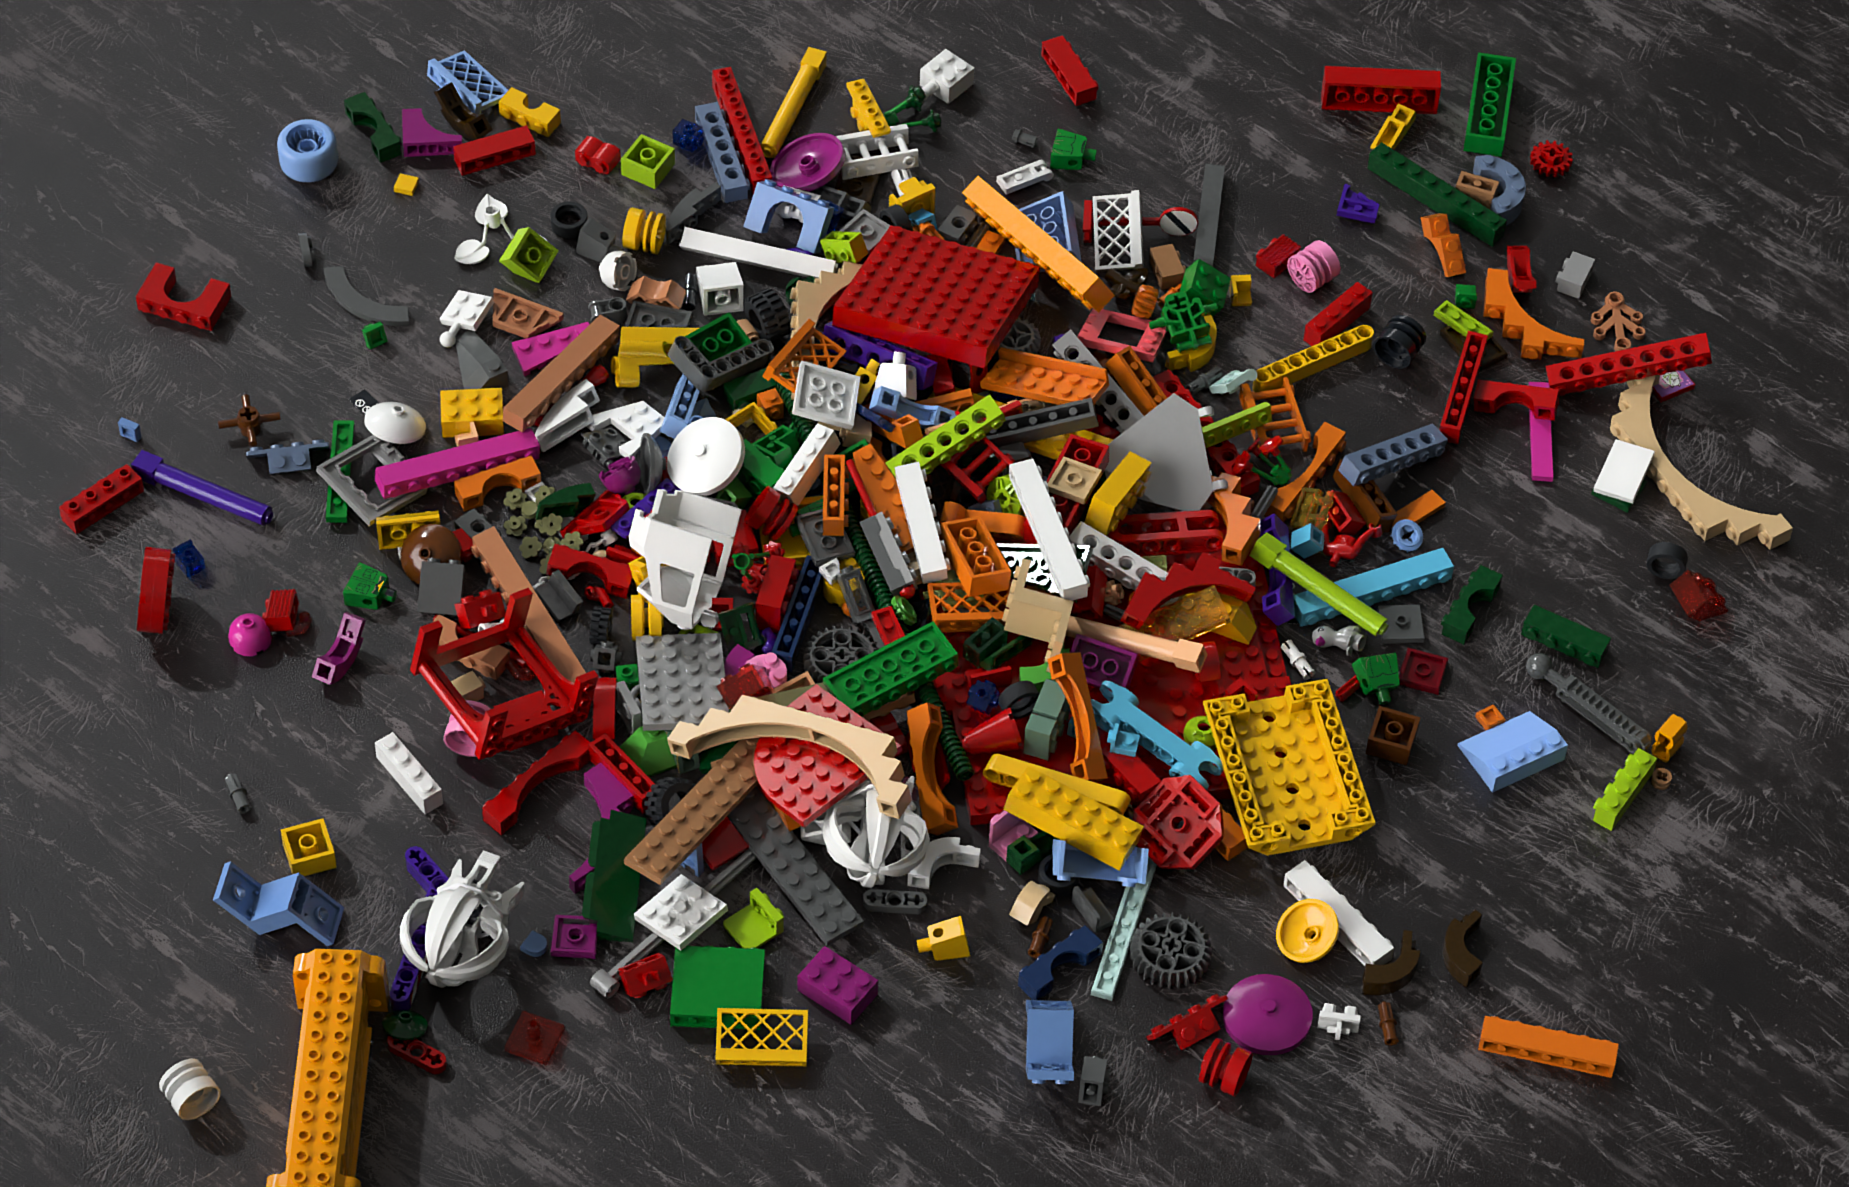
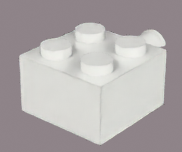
[920,49,974,104]

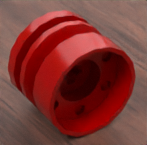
[744,486,798,541]
[1199,1038,1253,1097]

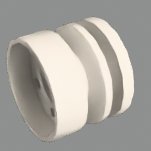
[159,1058,221,1120]

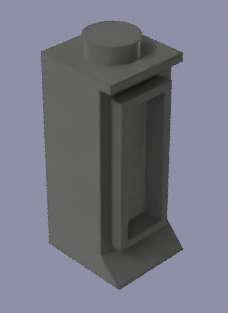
[836,565,875,623]

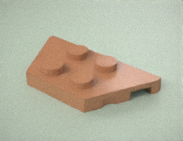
[493,288,564,339]

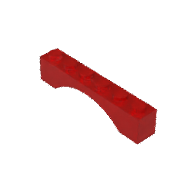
[482,730,591,835]

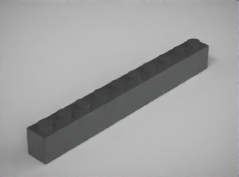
[891,398,1099,458]

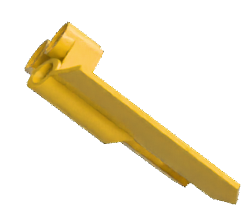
[611,327,699,388]

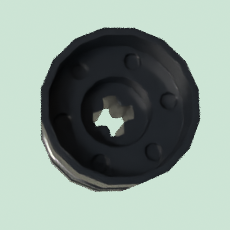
[1373,315,1427,369]

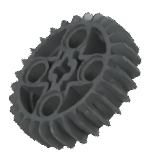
[803,625,879,684]
[1130,912,1212,989]

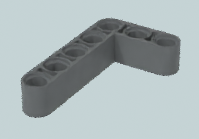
[668,336,774,392]

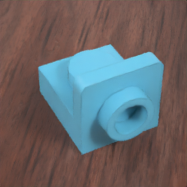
[1107,723,1140,757]

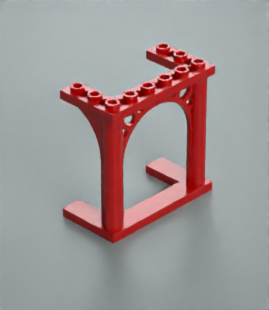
[410,588,599,760]

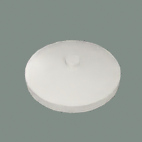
[667,417,745,496]

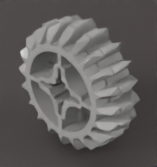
[993,317,1041,359]

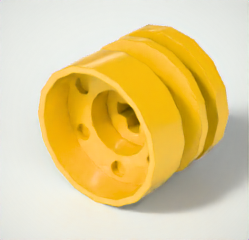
[622,207,666,254]

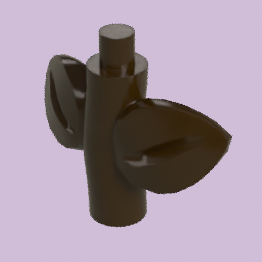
[1105,268,1148,299]

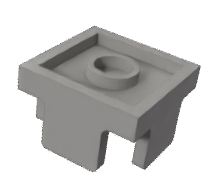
[840,209,890,260]

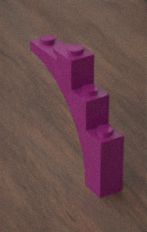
[569,763,634,894]

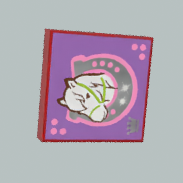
[1652,370,1695,403]

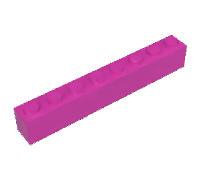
[375,428,540,499]

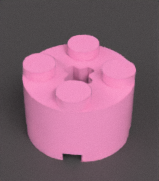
[744,652,787,695]

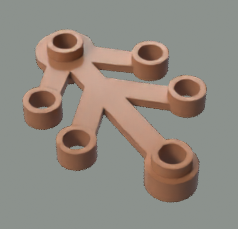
[1591,291,1646,351]

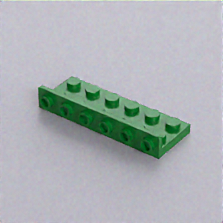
[823,621,958,717]

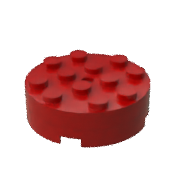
[137,547,175,634]

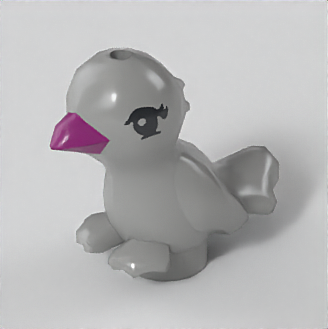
[1312,625,1367,656]

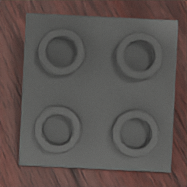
[581,427,627,467]

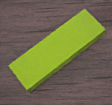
[1433,300,1494,341]

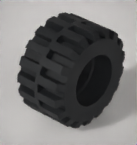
[744,288,791,342]
[645,777,696,827]

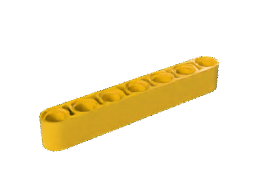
[1252,325,1374,392]
[983,754,1131,815]

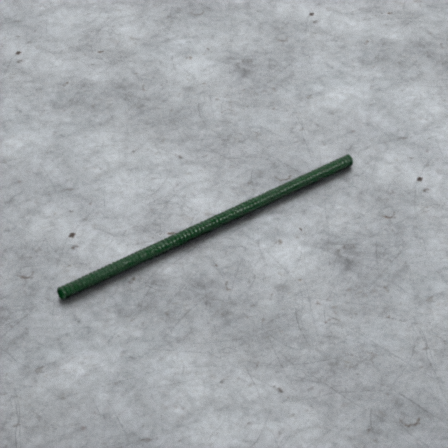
[773,366,975,781]

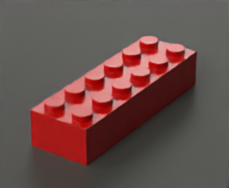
[1321,66,1441,114]
[1024,434,1109,544]

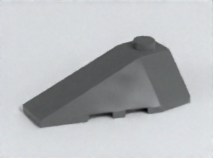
[455,330,509,389]

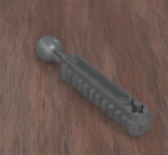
[1526,653,1651,754]

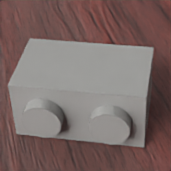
[1555,251,1595,299]

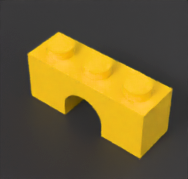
[499,87,561,137]

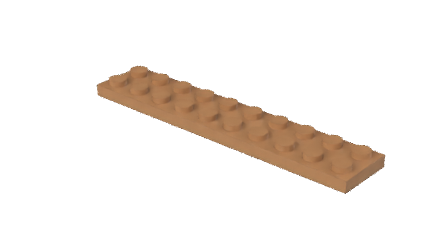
[624,737,760,885]

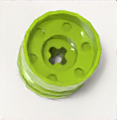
[987,474,1025,515]

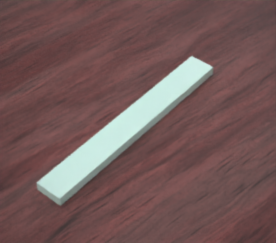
[1091,857,1157,1001]

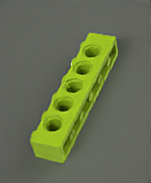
[886,394,1006,479]

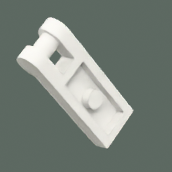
[996,160,1054,194]

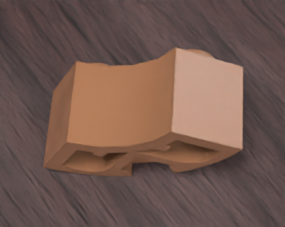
[626,275,686,309]

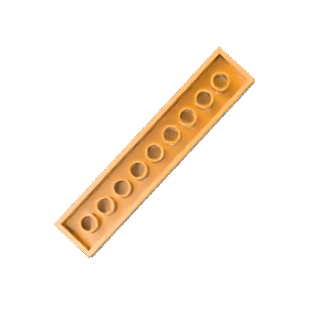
[962,176,1115,313]

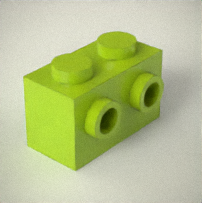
[820,231,868,264]

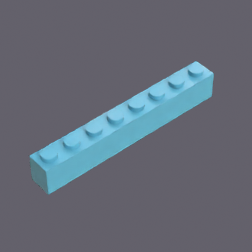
[1293,548,1454,627]

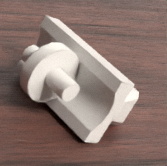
[1318,1003,1361,1040]

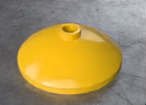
[1276,899,1339,963]

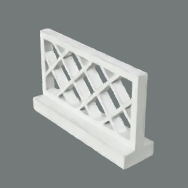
[1093,190,1144,272]

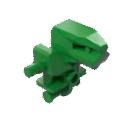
[1149,291,1218,353]

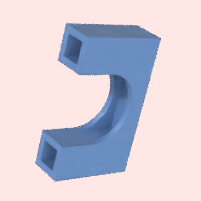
[743,179,835,254]

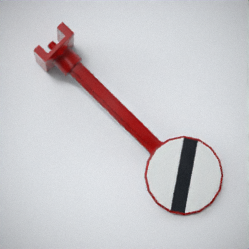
[1083,200,1198,243]

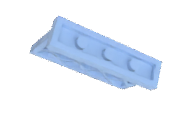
[427,50,508,114]

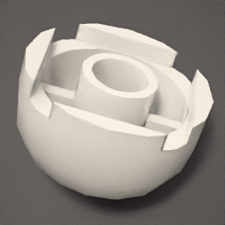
[599,251,637,291]

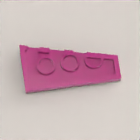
[512,322,590,377]

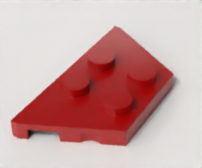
[560,490,630,538]

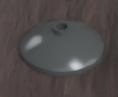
[639,433,667,495]

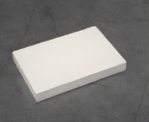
[1594,439,1655,504]

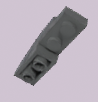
[666,182,721,244]

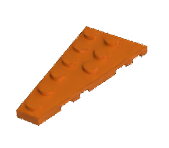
[853,443,914,554]

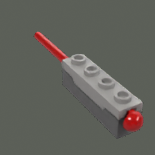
[846,459,919,599]

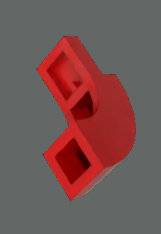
[1507,246,1536,293]

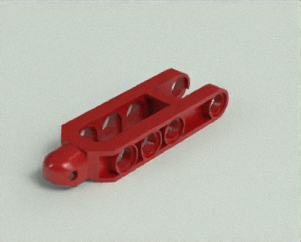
[1091,510,1224,557]

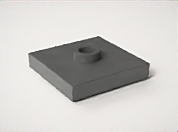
[1377,605,1425,644]

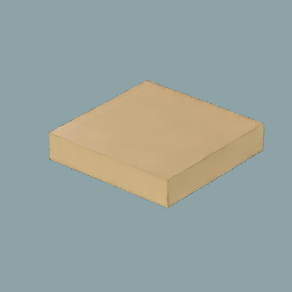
[1047,457,1102,505]

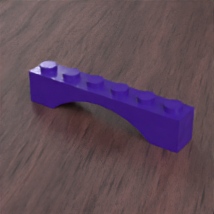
[1259,513,1295,626]

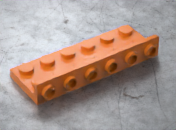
[980,347,1109,405]

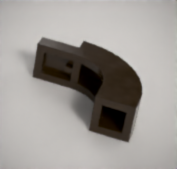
[434,82,493,141]
[1442,909,1483,988]
[1362,930,1420,995]

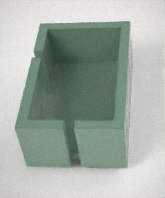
[1023,679,1071,761]

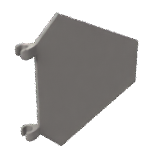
[1105,393,1228,511]

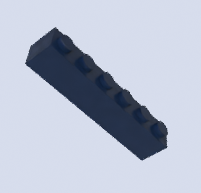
[771,555,823,672]

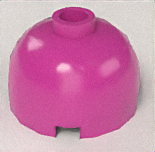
[228,613,272,656]

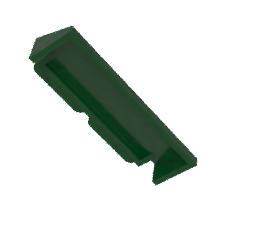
[582,810,647,942]

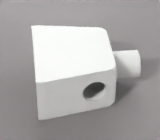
[873,352,917,400]

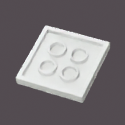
[792,361,860,430]
[634,874,728,951]

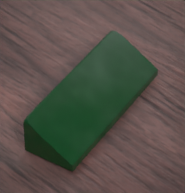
[979,635,1033,671]

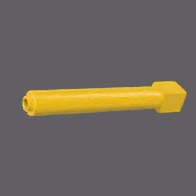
[760,47,827,158]

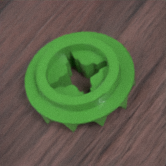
[891,595,917,626]

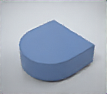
[520,930,547,957]

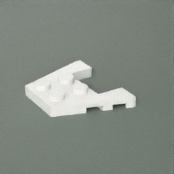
[586,401,665,460]

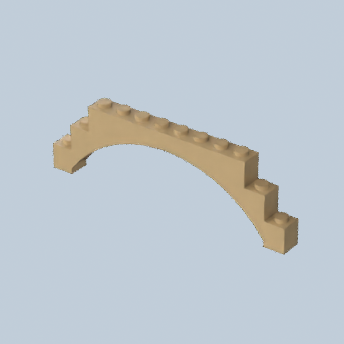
[790,261,872,447]
[1610,362,1793,550]
[667,695,912,819]

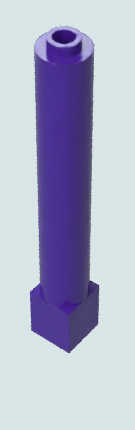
[131,450,273,526]

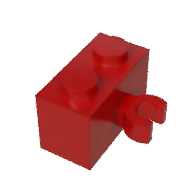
[454,589,506,629]
[618,953,673,998]

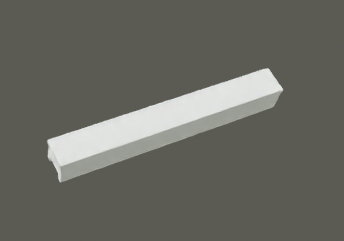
[679,227,838,278]

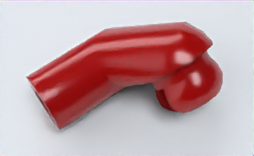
[584,586,613,608]

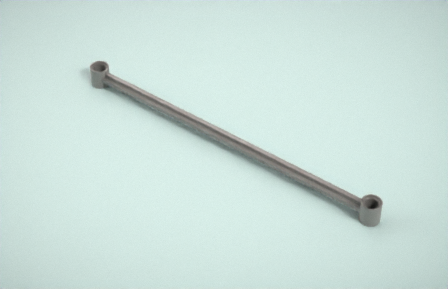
[590,849,757,999]

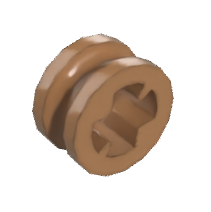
[1651,768,1672,790]

